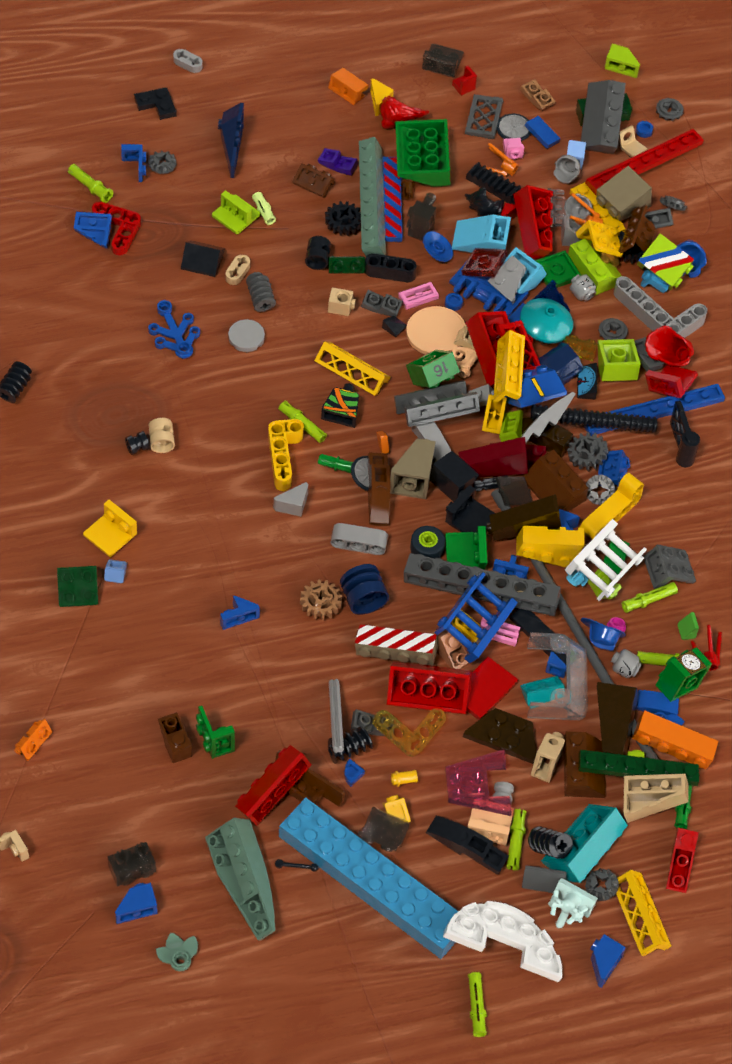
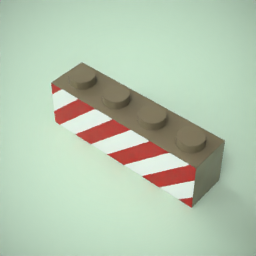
[355,624,438,665]

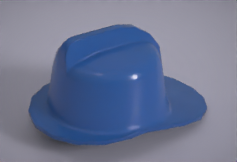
[581,618,625,651]

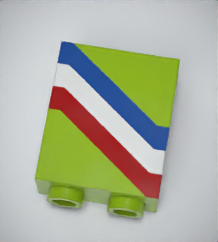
[637,233,694,291]

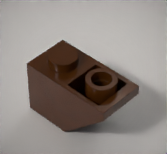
[158,712,192,763]

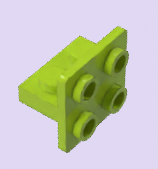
[212,190,260,234]

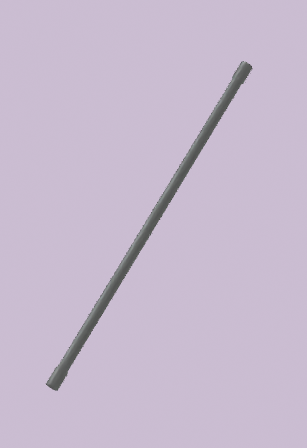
[491,489,660,760]

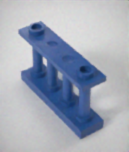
[434,572,518,663]

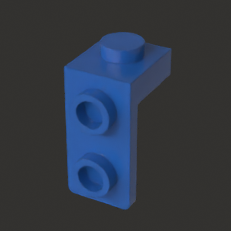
[121,144,146,182]

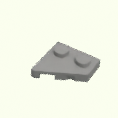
[488,255,526,304]

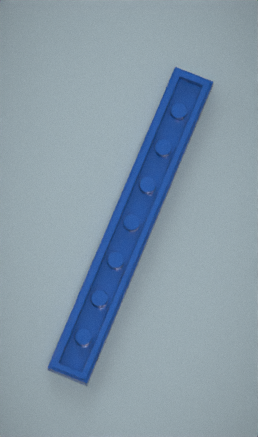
[584,384,725,436]

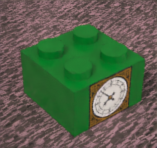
[656,647,712,702]

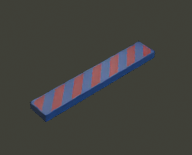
[383,157,403,242]

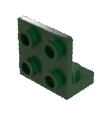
[57,566,98,607]

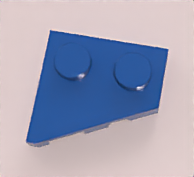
[74,212,112,249]

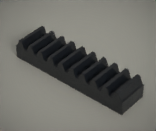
[466,162,521,205]

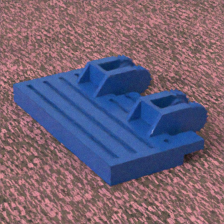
[449,259,529,317]

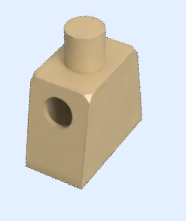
[531,732,565,783]

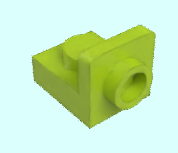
[587,569,622,599]

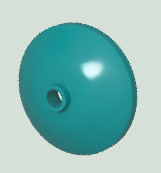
[520,298,573,343]

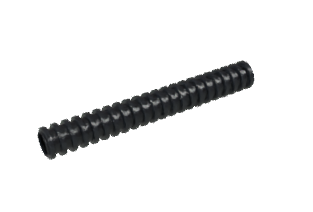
[530,404,657,433]

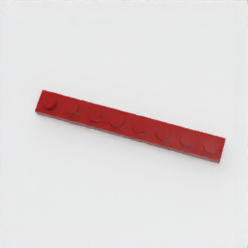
[585,129,704,195]

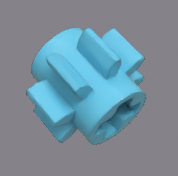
[566,570,589,587]

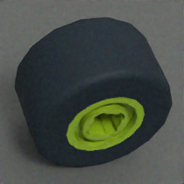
[410,526,445,559]

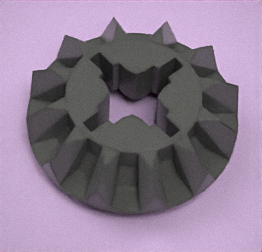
[656,98,683,121]
[148,150,176,174]
[660,195,687,211]
[598,318,628,340]
[585,868,619,901]

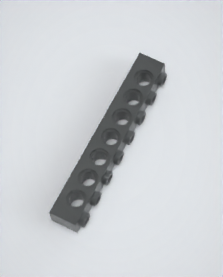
[404,553,560,616]

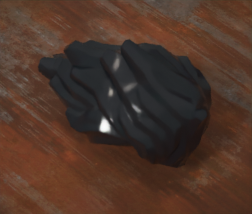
[465,187,504,217]

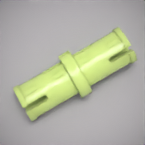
[252,192,276,225]

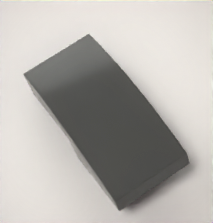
[360,290,403,317]
[351,709,396,736]

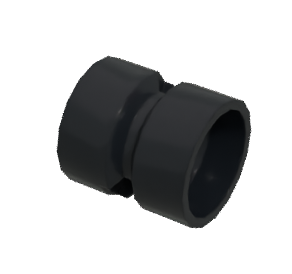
[305,236,331,270]

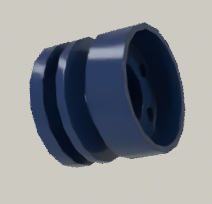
[340,564,389,615]

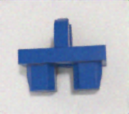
[493,555,529,579]

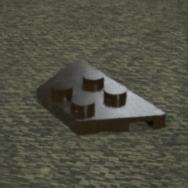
[463,708,536,764]

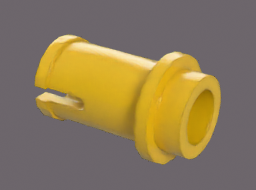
[391,770,418,787]

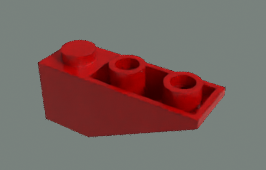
[666,828,699,893]

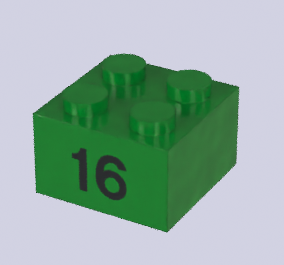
[406,350,460,389]

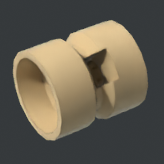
[148,418,175,453]

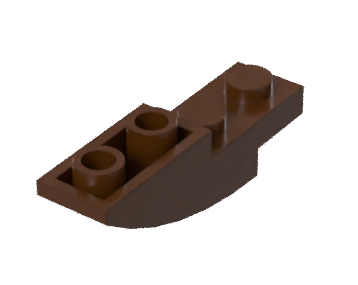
[367,452,390,526]

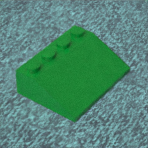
[395,119,450,186]

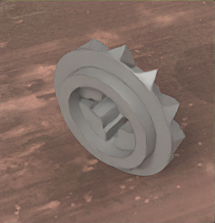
[586,475,615,505]

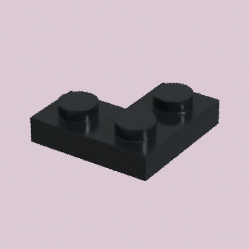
[134,87,177,120]

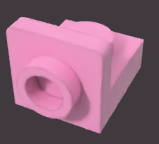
[503,138,524,159]

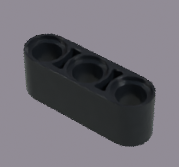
[365,254,417,283]

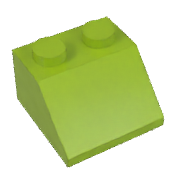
[598,339,641,381]

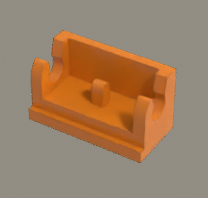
[328,68,369,105]

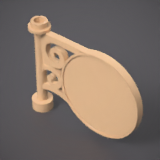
[406,306,478,378]

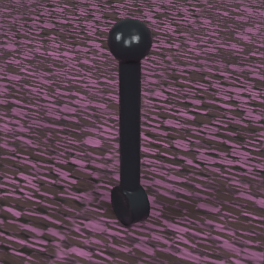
[275,859,318,872]

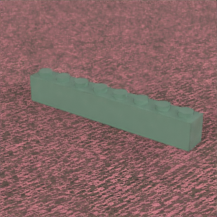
[359,137,386,256]

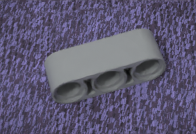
[330,523,388,555]

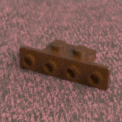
[619,204,656,254]
[275,750,345,807]

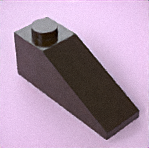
[522,417,573,458]

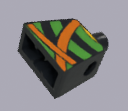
[321,383,359,428]

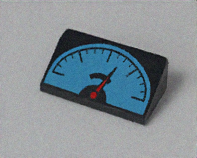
[577,363,597,400]

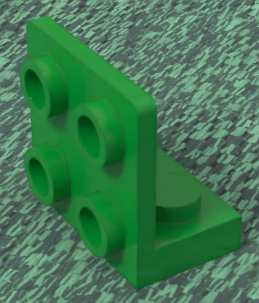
[445,526,488,570]
[196,705,235,759]

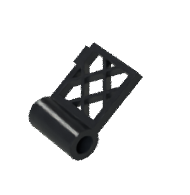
[670,401,700,468]

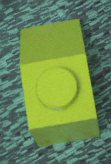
[605,43,640,78]

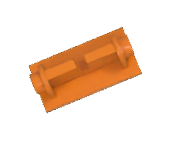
[14,719,53,761]

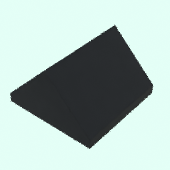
[181,240,225,277]
[430,451,480,502]

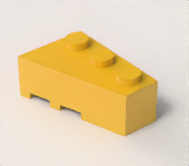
[516,526,584,568]

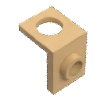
[619,125,648,157]

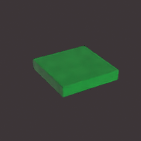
[535,250,581,291]

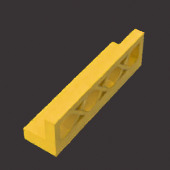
[493,330,525,402]
[314,341,391,396]
[616,870,671,956]

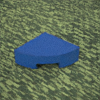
[344,759,365,787]

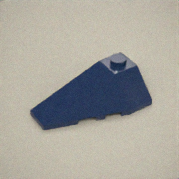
[218,103,244,178]

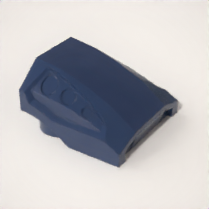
[531,342,583,385]

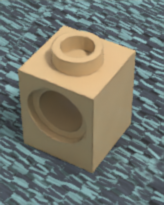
[328,287,356,316]

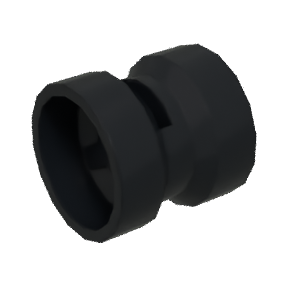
[125,431,150,455]

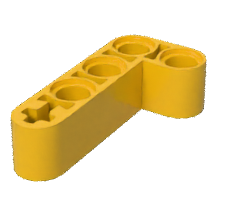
[268,419,304,492]
[579,473,644,540]

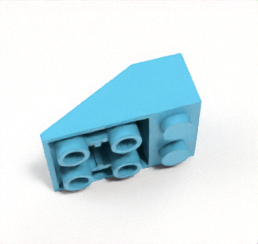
[452,215,511,258]

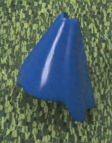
[677,239,707,278]

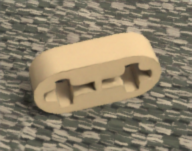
[226,255,250,285]

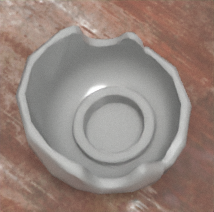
[553,155,580,183]
[564,194,593,221]

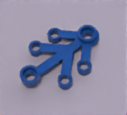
[148,300,200,358]

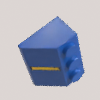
[505,365,567,408]

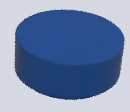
[636,121,653,138]
[445,293,463,311]

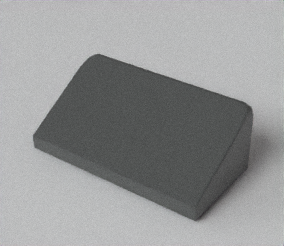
[645,208,674,228]
[522,865,567,893]

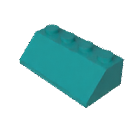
[541,804,628,883]

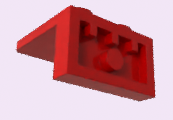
[645,365,698,398]

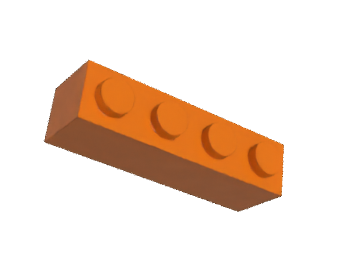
[632,710,718,769]

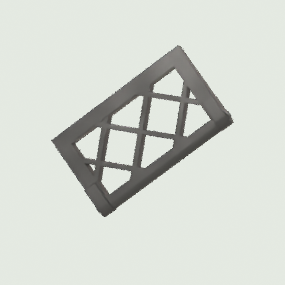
[465,94,503,139]

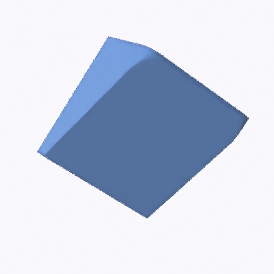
[104,559,127,583]

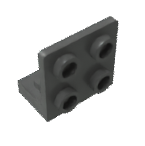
[644,544,696,589]

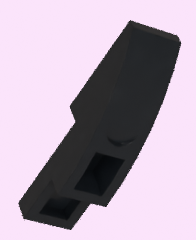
[426,815,509,875]

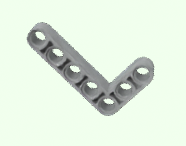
[614,276,708,338]

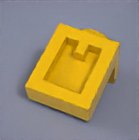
[382,795,411,827]

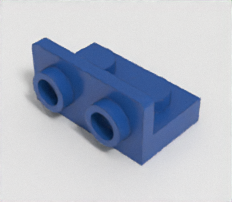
[598,450,630,486]

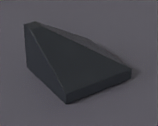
[382,316,407,337]

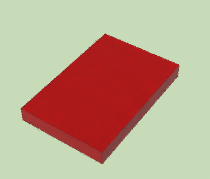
[467,657,519,720]

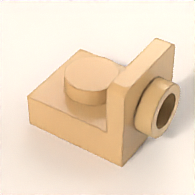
[0,830,29,862]

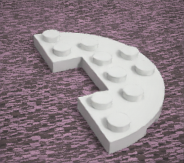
[443,901,562,982]

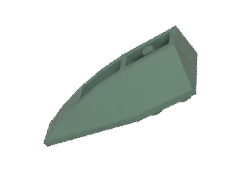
[205,818,275,940]

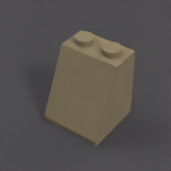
[596,166,652,221]
[390,438,436,499]

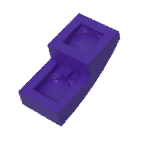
[318,148,358,176]

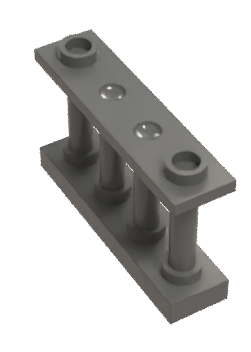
[394,381,480,427]

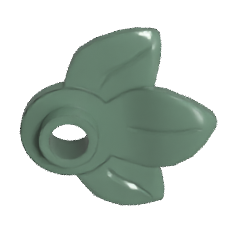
[156,933,198,972]

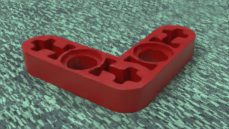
[92,202,141,255]

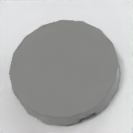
[228,319,265,352]

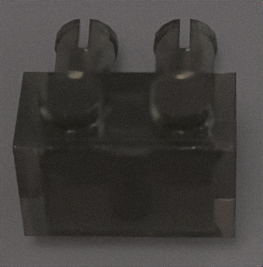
[406,193,436,241]
[107,842,156,887]

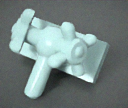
[548,878,598,928]

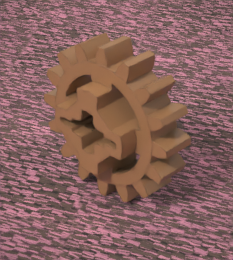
[300,579,342,620]

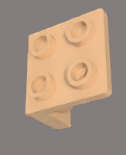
[468,800,514,846]

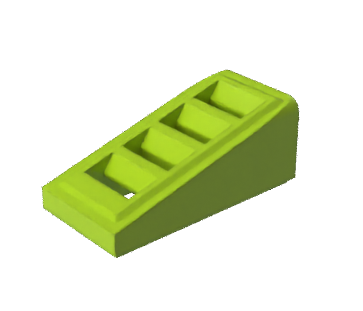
[499,410,523,442]

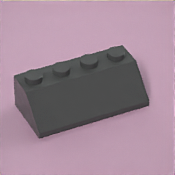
[580,80,626,154]

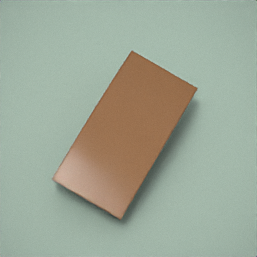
[520,79,555,110]

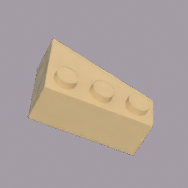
[624,774,688,823]

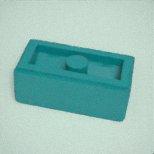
[520,676,565,706]

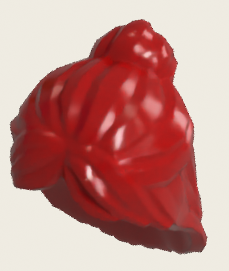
[380,95,429,129]
[645,325,694,367]

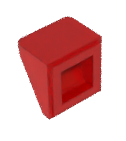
[501,203,517,221]

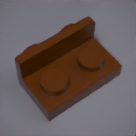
[292,163,335,198]

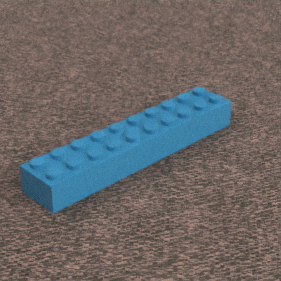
[279,798,459,959]

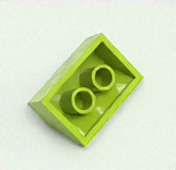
[568,239,622,296]

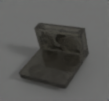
[422,44,464,77]
[358,807,411,852]

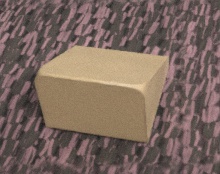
[454,325,474,349]

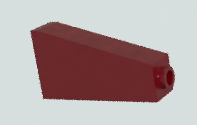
[458,437,528,477]

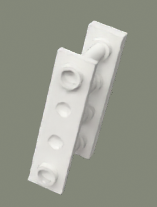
[565,519,647,601]

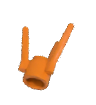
[482,143,519,177]
[570,193,603,226]

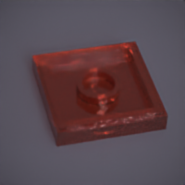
[461,248,508,277]

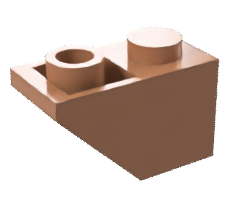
[430,628,469,669]

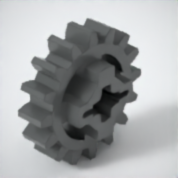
[567,432,609,470]

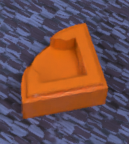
[376,431,389,453]

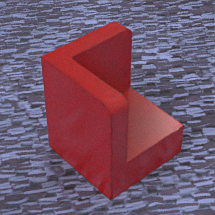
[452,65,477,96]

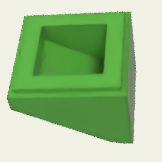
[677,612,699,640]

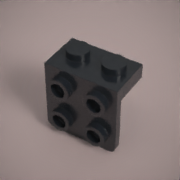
[445,485,495,532]

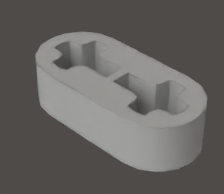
[173,49,202,73]

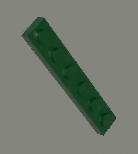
[578,750,699,786]

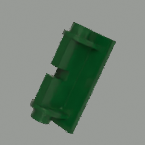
[328,256,365,273]

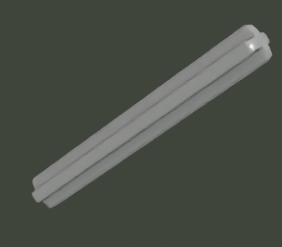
[329,679,344,753]

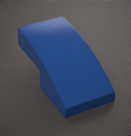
[636,690,679,715]

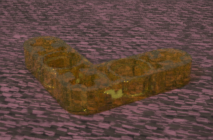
[373,708,446,757]

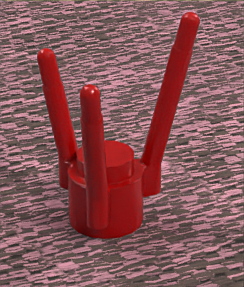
[691,625,722,671]

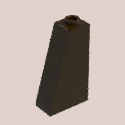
[487,495,561,541]
[597,682,639,755]

